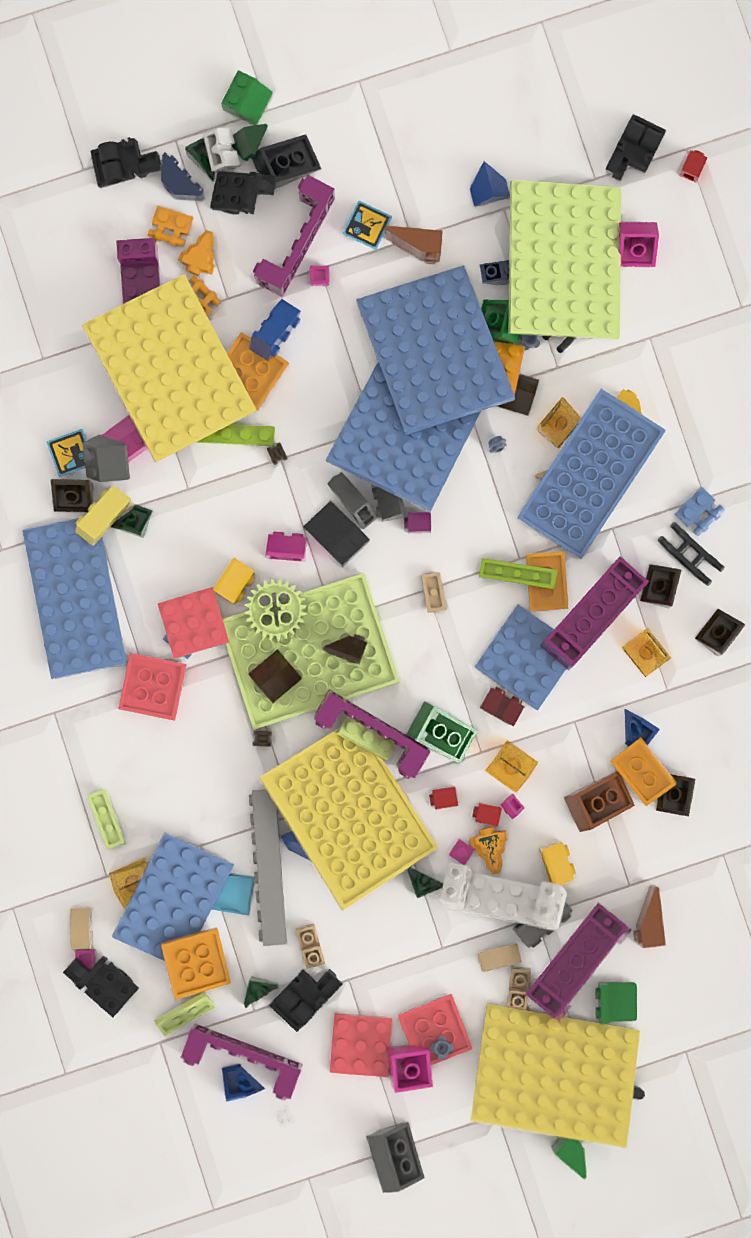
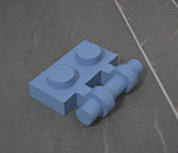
[675,487,725,536]

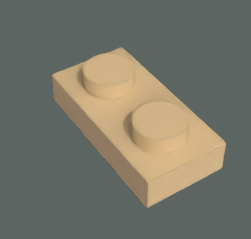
[421,572,447,613]

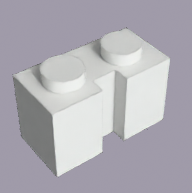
[203,128,240,171]

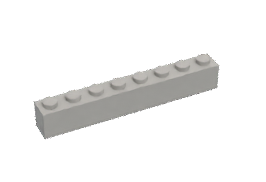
[249,789,287,946]

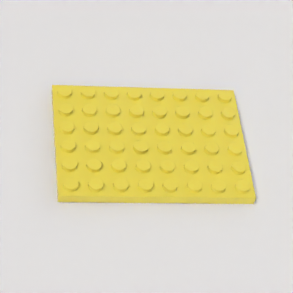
[82,274,257,463]
[259,717,438,911]
[470,1004,640,1148]

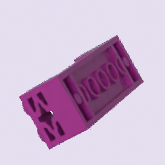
[253,174,335,297]
[116,238,160,304]
[540,556,649,671]
[313,689,431,779]
[525,902,632,1021]
[180,1023,303,1101]

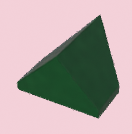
[232,123,269,161]
[185,137,216,182]
[110,505,153,539]
[407,867,444,898]
[244,976,280,1008]

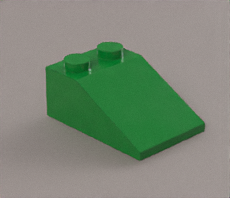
[406,701,478,764]

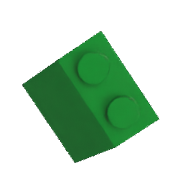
[221,70,273,125]
[481,300,519,344]
[551,1137,587,1180]

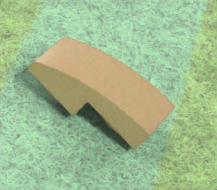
[70,908,92,950]
[296,923,325,969]
[477,943,522,972]
[507,966,531,1010]

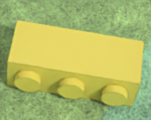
[75,485,131,546]

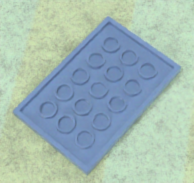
[112,831,234,961]

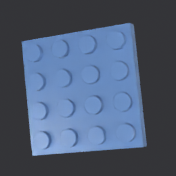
[474,604,566,711]

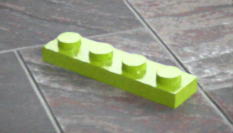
[198,425,275,447]
[479,558,558,589]

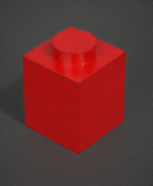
[679,150,708,183]
[429,786,458,810]
[472,803,502,827]

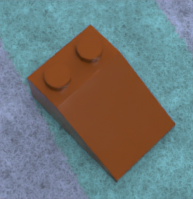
[385,226,443,264]
[564,771,635,832]
[633,884,666,948]

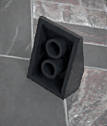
[251,134,322,189]
[303,500,370,568]

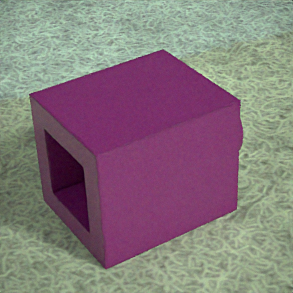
[404,512,431,534]

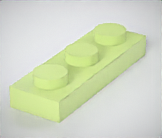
[336,716,395,760]
[87,789,126,850]
[154,991,215,1037]

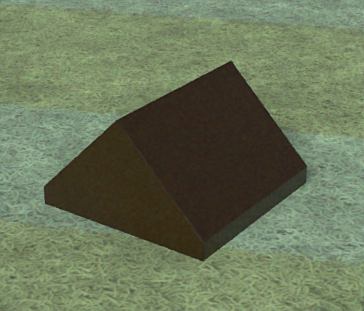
[496,374,539,416]
[50,479,93,512]
[640,564,682,609]
[695,609,746,657]
[249,649,302,703]
[656,774,696,817]

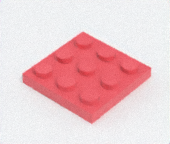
[157,587,229,659]
[118,653,187,721]
[397,993,473,1065]
[330,1013,392,1077]

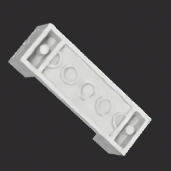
[439,862,567,931]

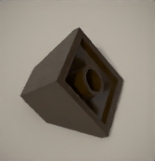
[323,634,368,665]

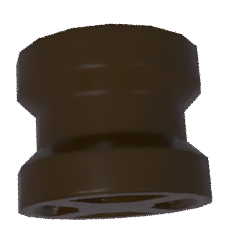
[266,442,288,465]
[252,730,272,747]

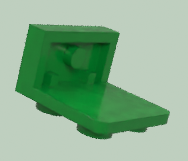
[595,982,637,1024]

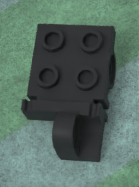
[605,114,667,181]
[90,137,161,188]
[210,171,277,215]
[62,956,139,1018]
[269,969,343,1032]

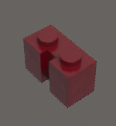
[479,686,525,727]

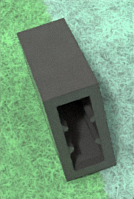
[327,472,378,530]

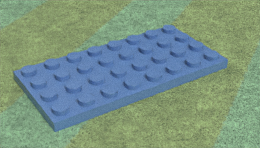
[517,388,666,559]
[22,518,128,680]

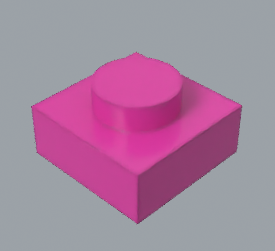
[310,265,329,286]
[500,793,525,820]
[448,839,475,865]
[75,949,96,969]

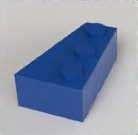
[249,299,301,361]

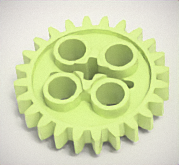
[244,578,307,641]

